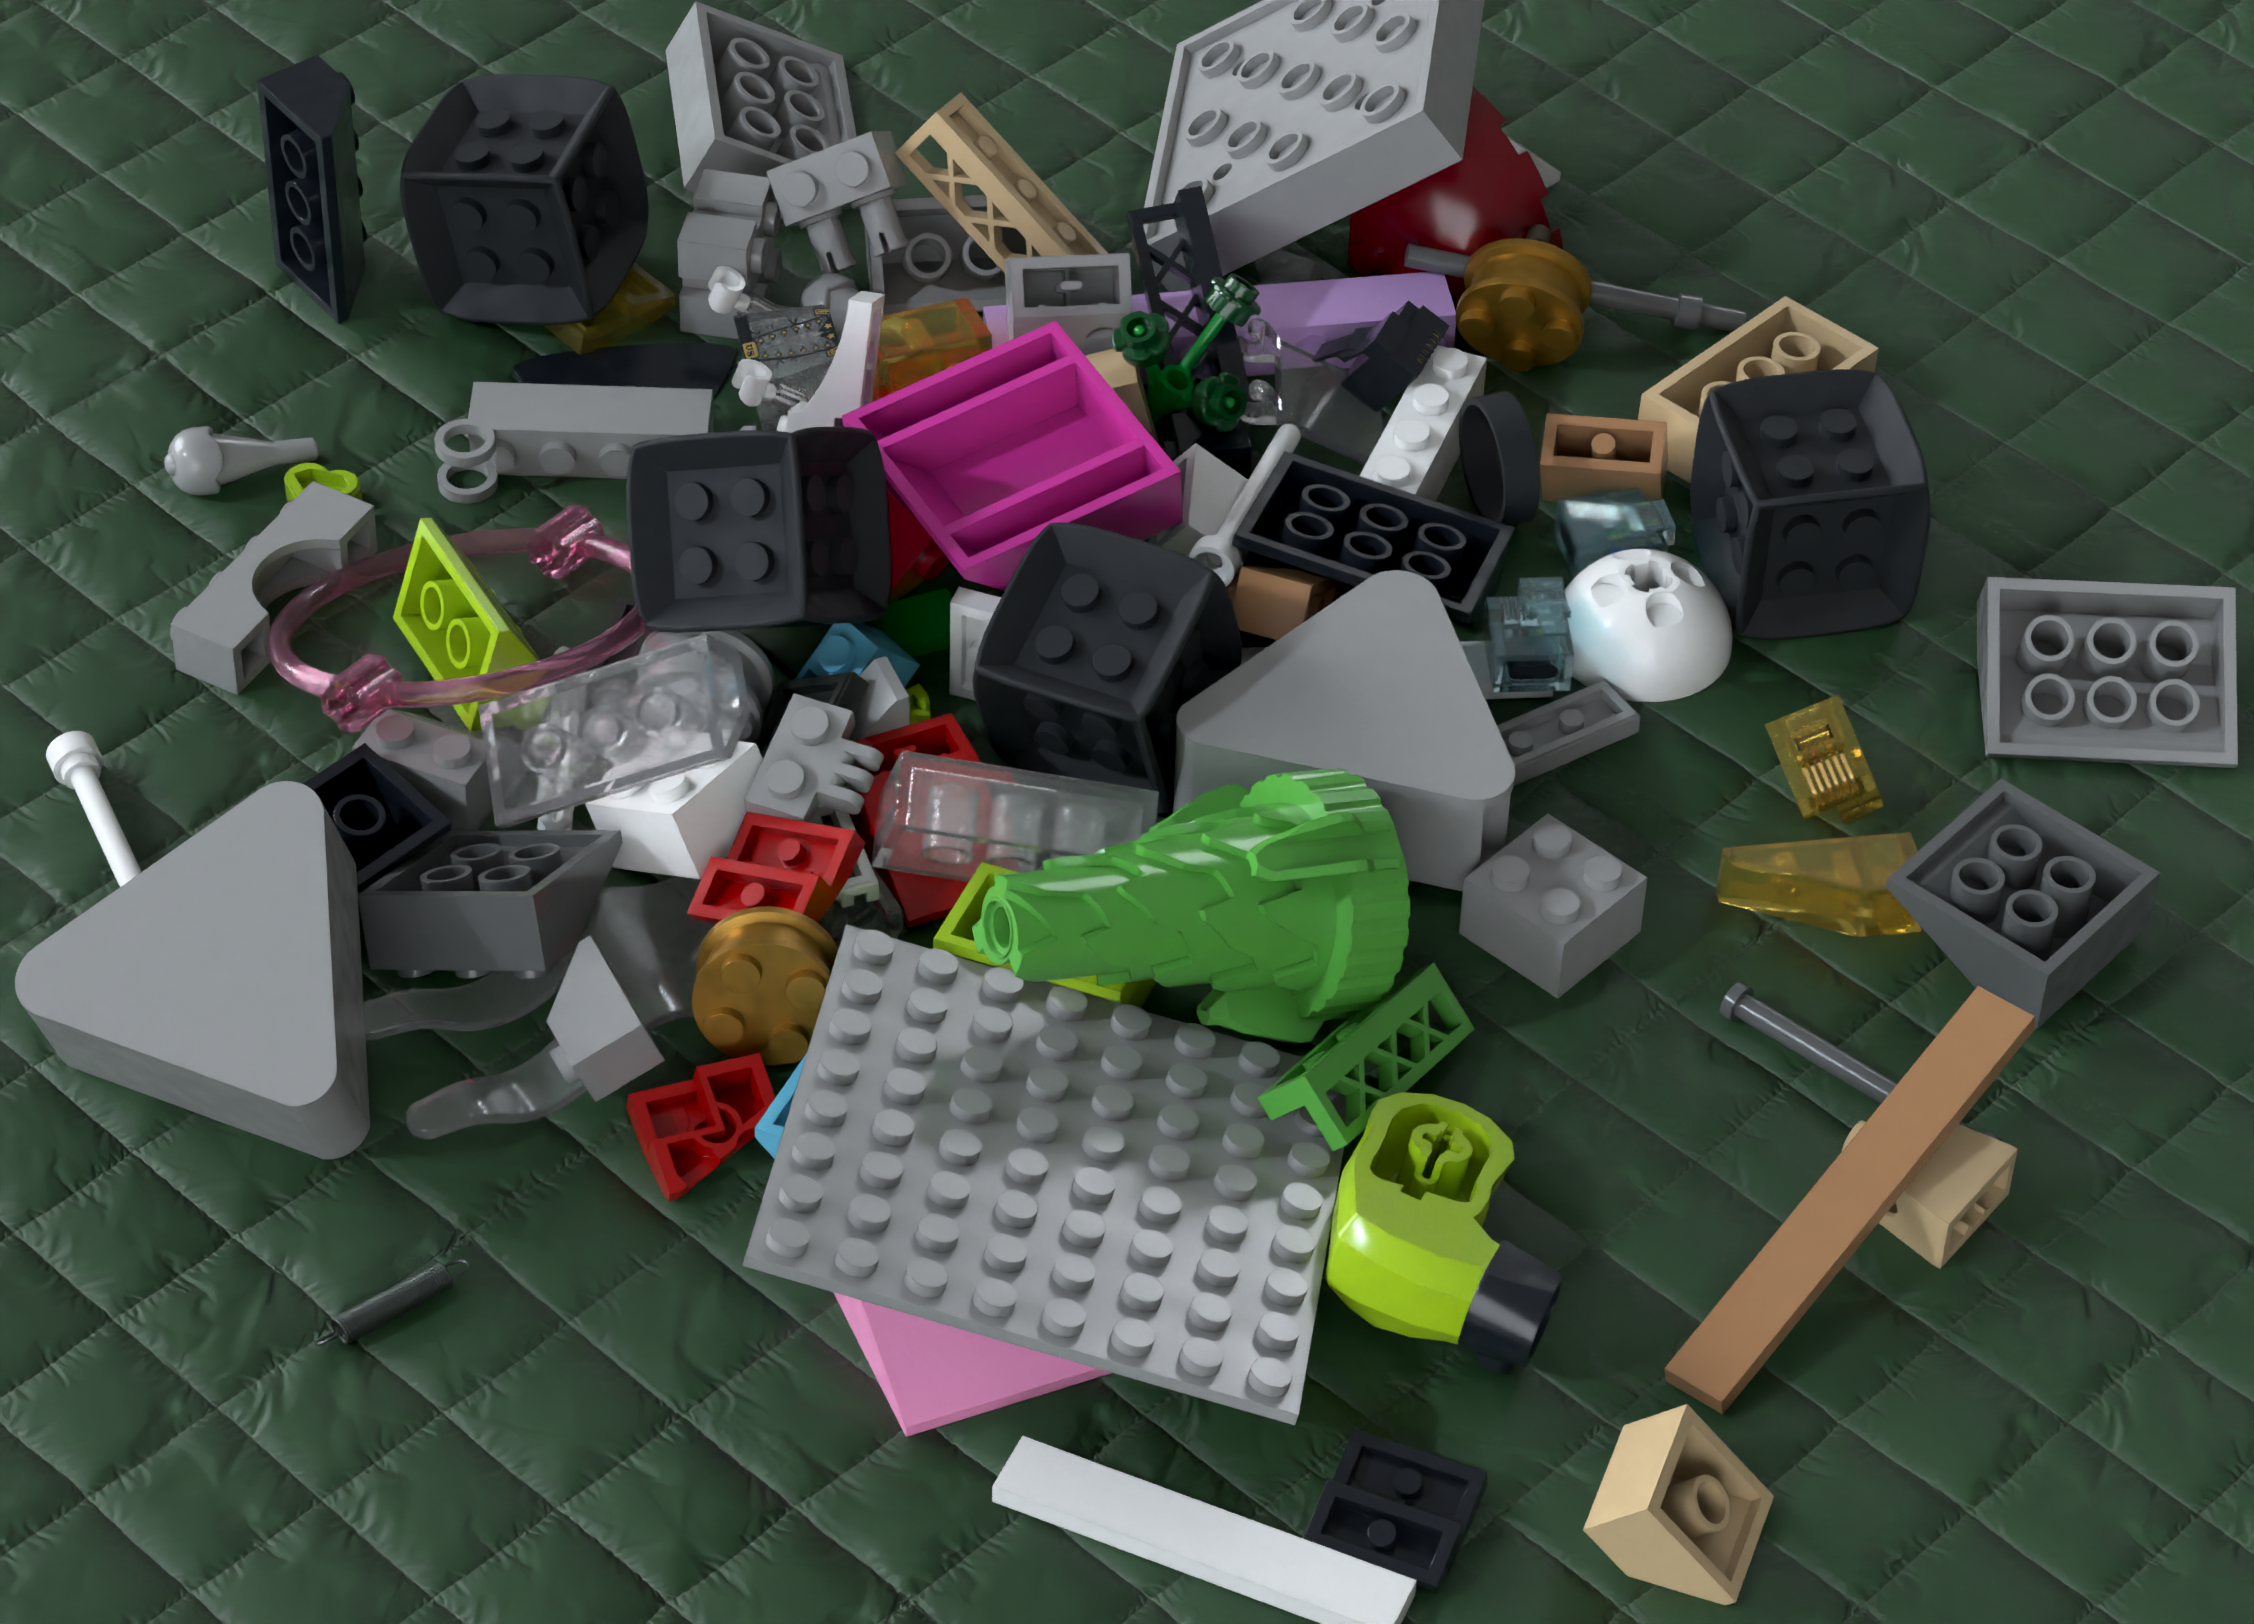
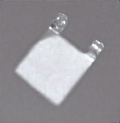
[1238,318,1382,465]

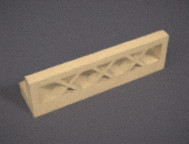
[895,93,1108,273]

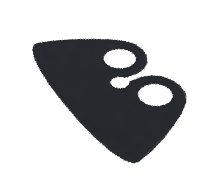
[513,343,737,398]

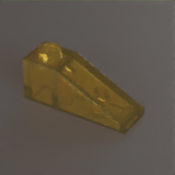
[1716,832,1922,937]

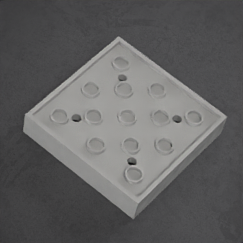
[1143,0,1485,292]

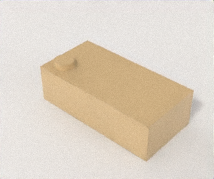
[1638,296,1879,484]

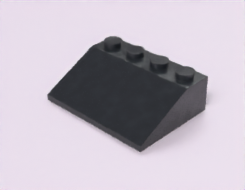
[1232,451,1515,624]

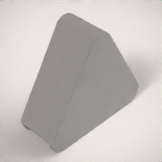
[1173,570,1515,891]
[15,781,370,1159]

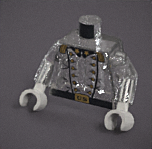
[708,266,878,430]

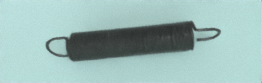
[315,1260,470,1346]

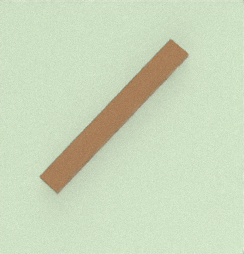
[1664,986,2035,1415]

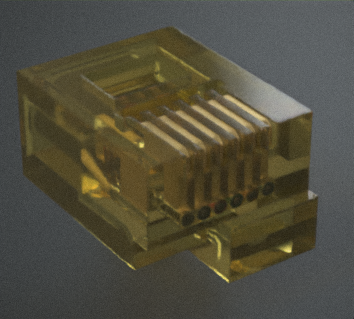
[1765,695,1884,823]

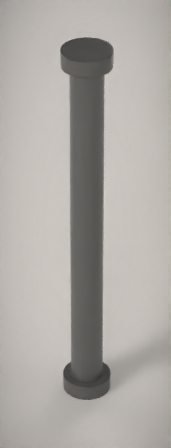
[1720,982,2003,1141]

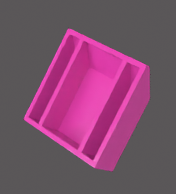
[842,320,1183,591]

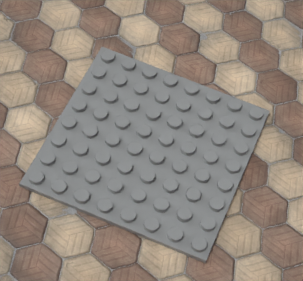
[742,924,1346,1425]

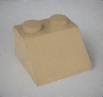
[1583,1404,1774,1605]

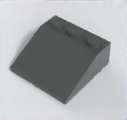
[1886,779,2161,1030]
[358,830,623,979]

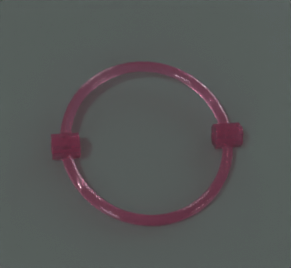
[267,505,647,732]

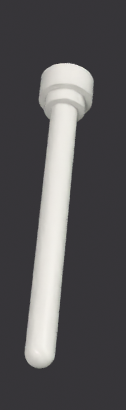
[1188,424,1301,587]
[46,731,142,887]

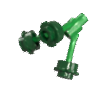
[1111,273,1261,432]

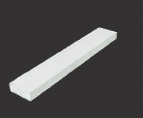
[992,1436,1417,1624]

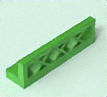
[1257,962,1475,1151]

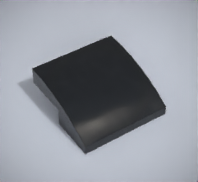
[1303,1428,1488,1592]

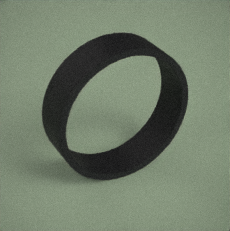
[1459,391,1540,526]

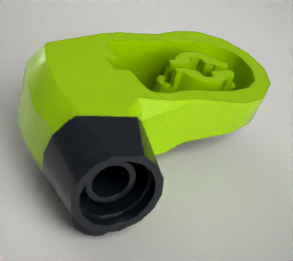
[1325,1092,1565,1373]

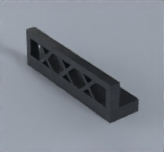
[1126,186,1255,426]

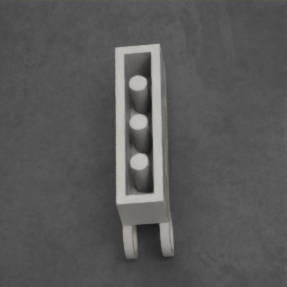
[434,382,714,504]

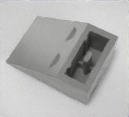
[1005,253,1132,355]

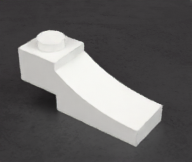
[777,291,885,433]

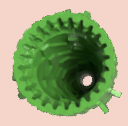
[972,768,1410,1044]

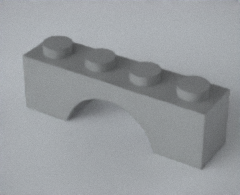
[170,481,378,695]

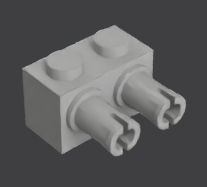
[766,131,910,274]

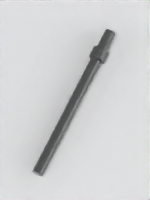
[1404,244,1746,332]

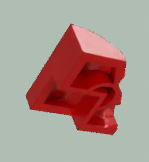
[626,1053,776,1202]

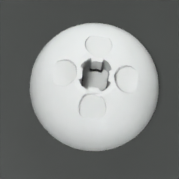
[1550,549,1733,702]

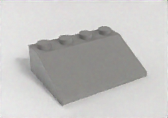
[665,1,857,202]
[1977,577,2238,768]

